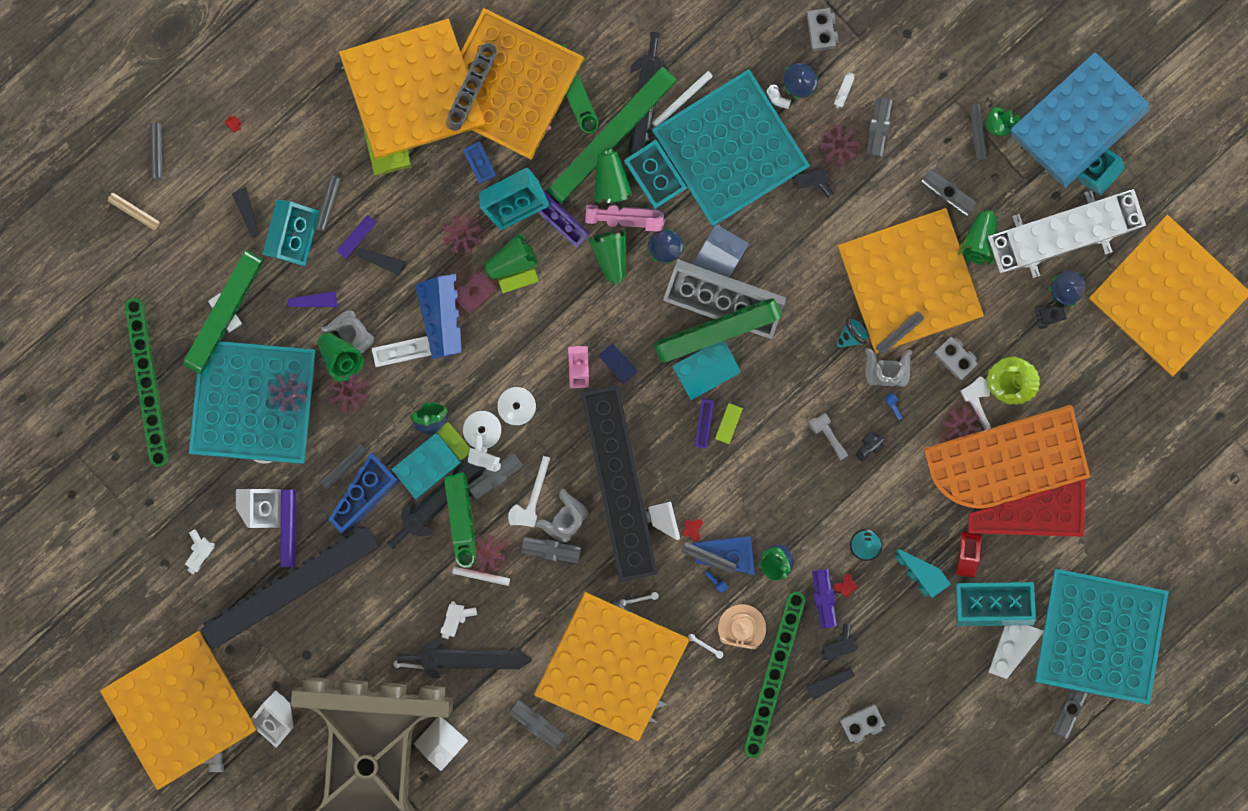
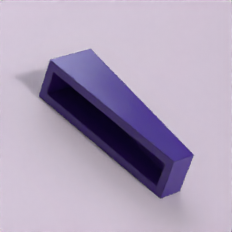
[337,215,377,259]
[288,291,338,308]
[695,398,714,448]

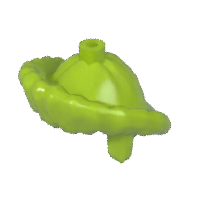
[986,356,1040,405]

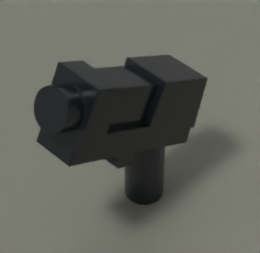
[792,169,834,198]
[821,624,858,661]

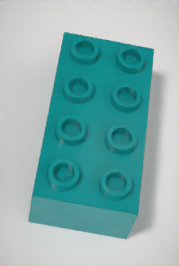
[954,582,1036,626]

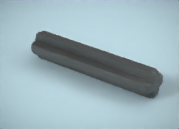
[970,104,987,161]
[150,122,162,179]
[315,176,340,231]
[876,311,924,354]
[321,444,367,489]
[682,543,736,574]

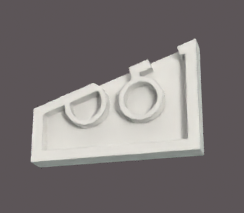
[988,625,1043,679]

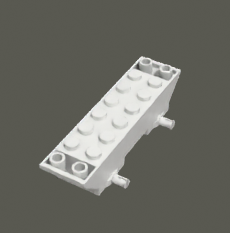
[988,189,1146,278]

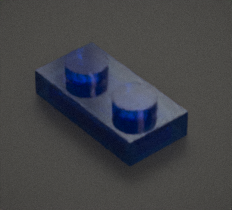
[599,343,638,384]

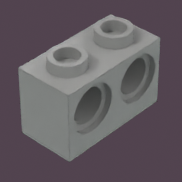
[806,8,838,52]
[933,337,978,381]
[839,704,885,743]

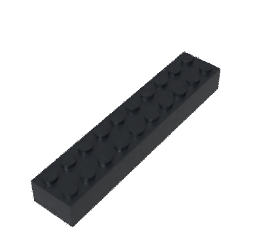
[581,385,658,582]
[201,526,381,649]

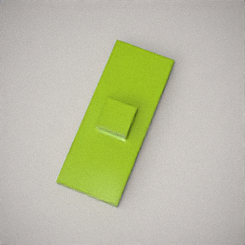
[498,269,539,293]
[715,403,743,444]
[437,422,470,461]

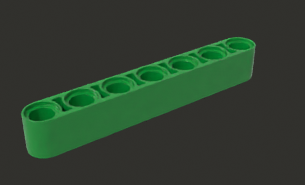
[183,250,264,374]
[653,298,782,363]

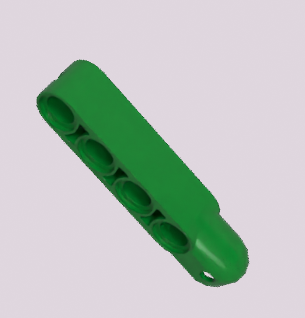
[561,43,599,134]
[445,472,476,568]

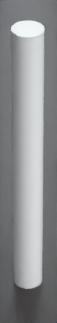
[652,71,713,127]

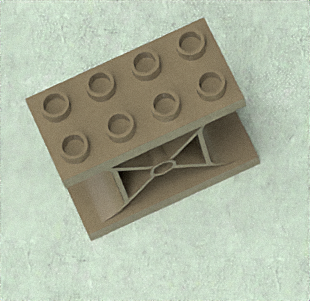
[291,677,454,811]

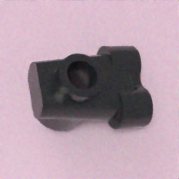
[1035,305,1067,329]
[856,431,885,462]

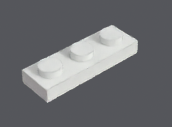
[372,336,431,367]

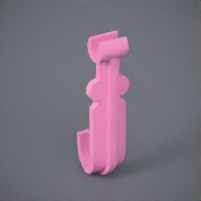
[585,204,665,231]

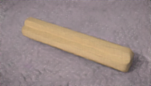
[108,193,160,230]

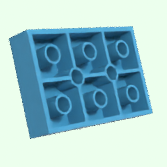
[1011,52,1150,188]

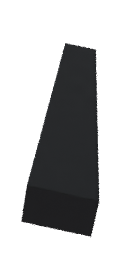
[232,187,259,238]
[355,248,406,276]
[805,669,855,700]

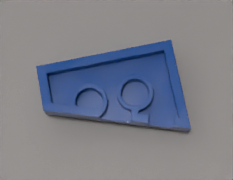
[693,536,755,575]

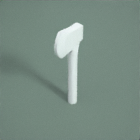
[960,376,991,430]
[508,456,550,527]

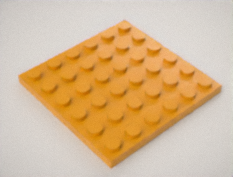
[460,8,585,160]
[339,18,485,159]
[837,208,984,354]
[1088,214,1248,377]
[534,591,689,741]
[100,631,257,790]

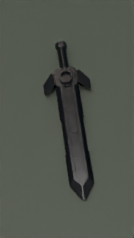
[628,32,669,156]
[387,459,485,550]
[397,640,532,678]

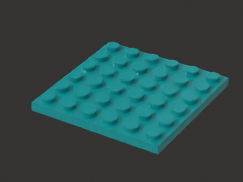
[652,69,810,227]
[189,341,316,464]
[1035,569,1169,705]

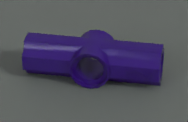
[812,569,837,628]

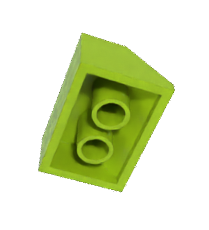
[363,126,412,176]

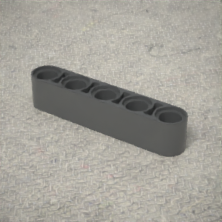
[446,43,497,131]

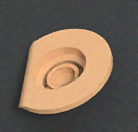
[718,604,766,650]

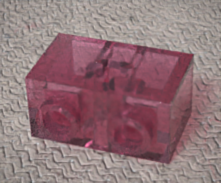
[455,271,498,315]

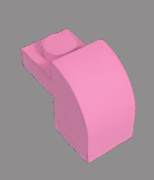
[568,346,589,388]

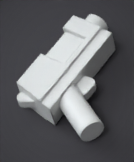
[834,72,855,108]
[468,435,501,472]
[185,529,215,574]
[440,601,477,639]

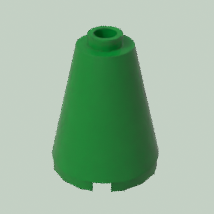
[594,148,632,203]
[958,210,997,265]
[588,230,626,284]
[483,233,538,280]
[317,332,364,381]

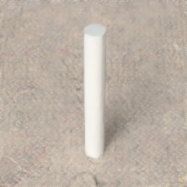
[452,566,510,586]

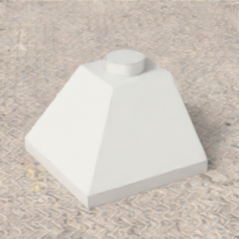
[236,489,281,528]
[645,502,680,540]
[251,691,294,748]
[414,717,468,771]

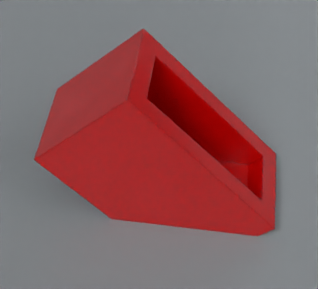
[956,532,981,578]

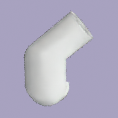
[767,85,791,109]

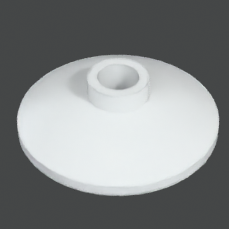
[498,387,536,425]
[463,411,501,448]

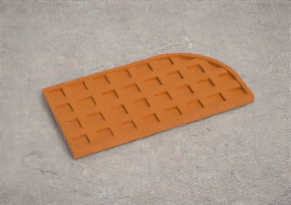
[923,405,1091,508]

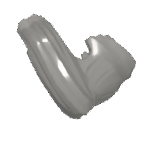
[321,311,374,354]
[865,348,912,387]
[535,488,589,543]

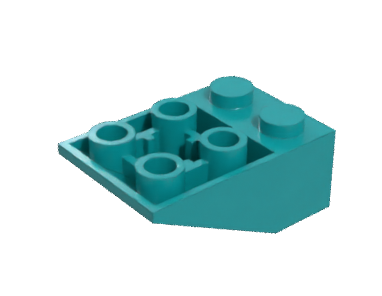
[894,549,951,598]

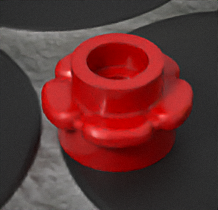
[224,116,241,133]

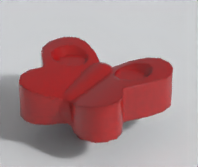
[682,519,703,541]
[833,573,858,598]

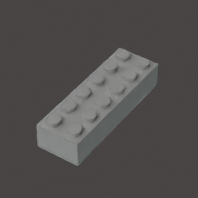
[663,259,786,339]

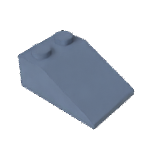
[693,224,749,277]

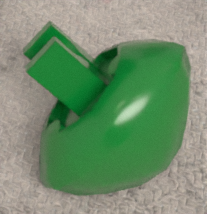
[985,107,1020,137]

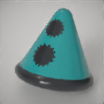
[837,317,869,348]
[850,529,882,561]

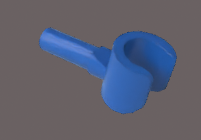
[885,393,902,420]
[704,571,729,592]

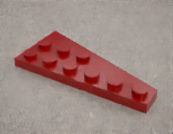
[968,479,1085,537]

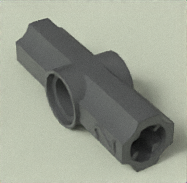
[866,98,892,158]
[921,169,976,216]
[468,453,523,499]
[521,537,581,563]
[1052,690,1088,739]
[509,700,565,748]

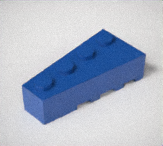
[415,274,462,359]
[328,452,400,535]

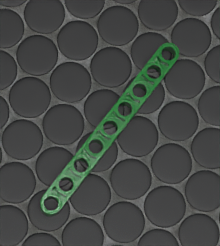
[547,67,677,204]
[125,298,169,467]
[744,591,805,758]

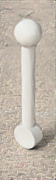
[619,592,659,606]
[688,634,723,658]
[393,661,424,669]

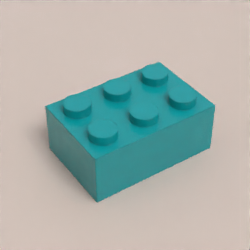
[623,140,687,209]
[391,433,461,499]

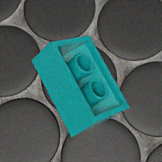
[479,168,549,231]
[262,199,320,266]
[672,341,741,400]

